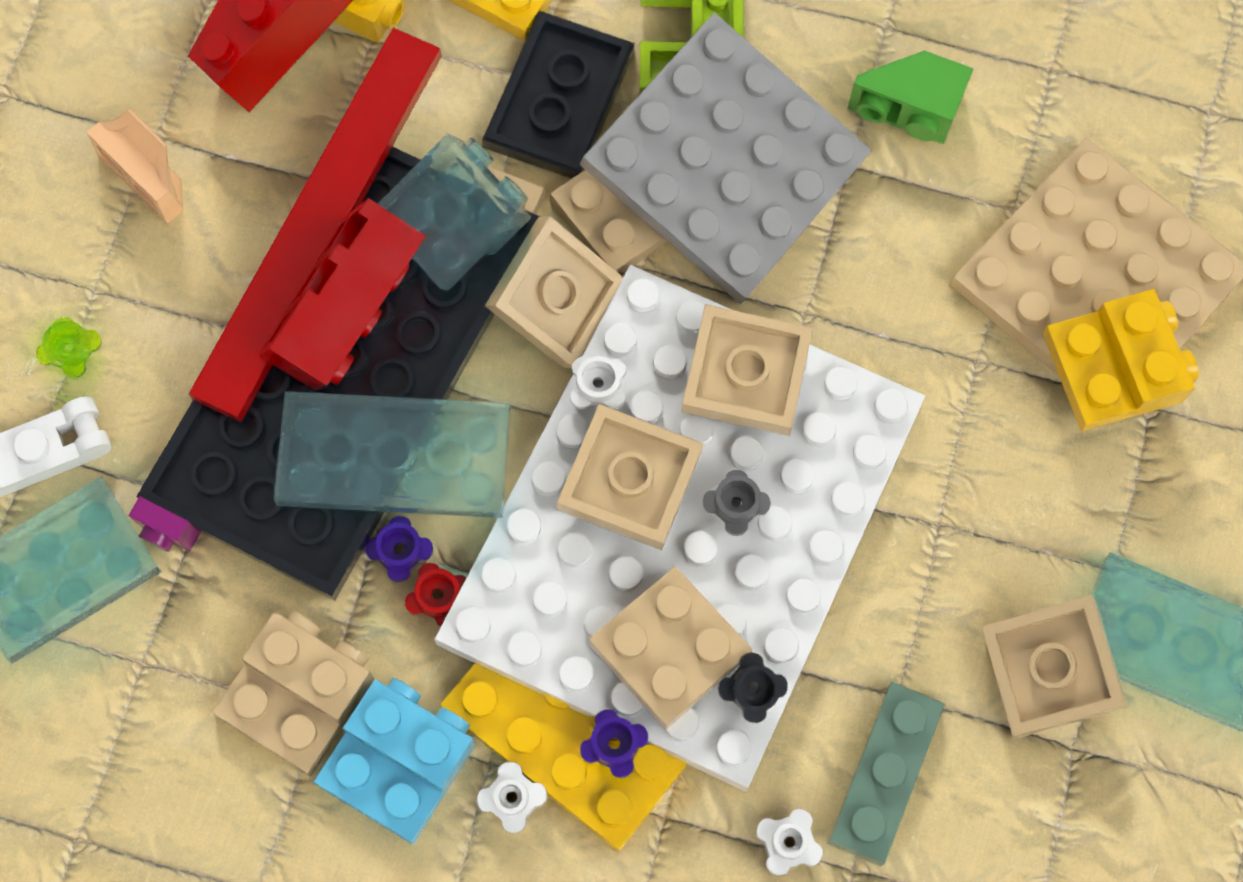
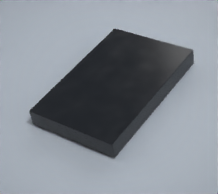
[482,11,635,179]

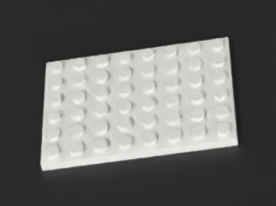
[435,265,925,792]

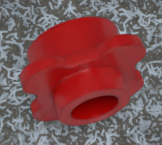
[405,563,466,627]

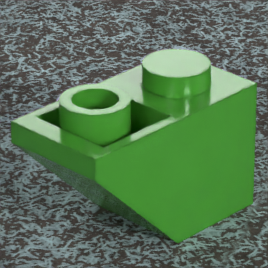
[847,50,974,144]

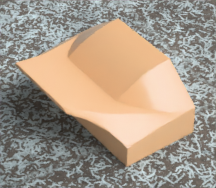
[86,110,183,224]

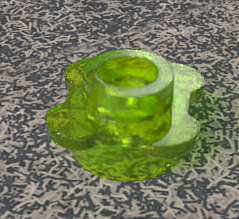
[36,317,102,378]

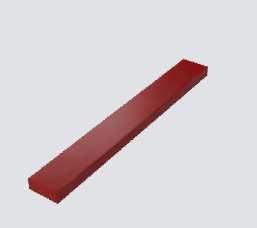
[189,27,442,422]

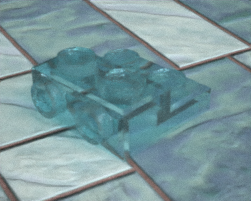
[378,133,532,291]

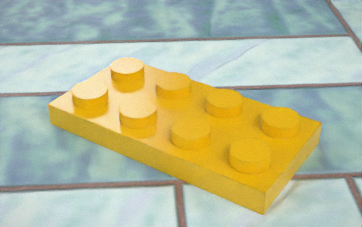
[440,663,688,853]

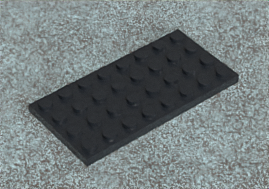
[136,147,540,601]

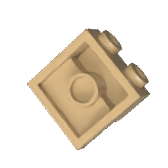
[212,611,374,776]

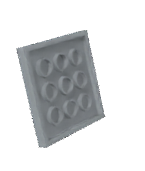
[579,12,872,304]

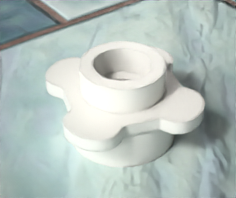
[570,356,626,410]
[477,762,547,833]
[756,809,823,876]

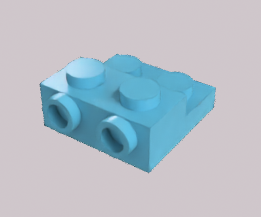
[314,678,475,846]

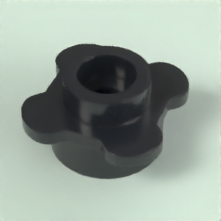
[718,652,788,723]

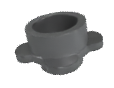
[703,470,771,536]

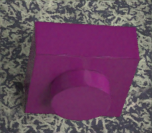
[128,496,201,552]

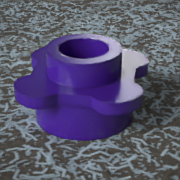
[366,516,433,582]
[580,709,648,778]

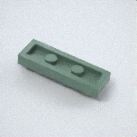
[827,682,945,867]

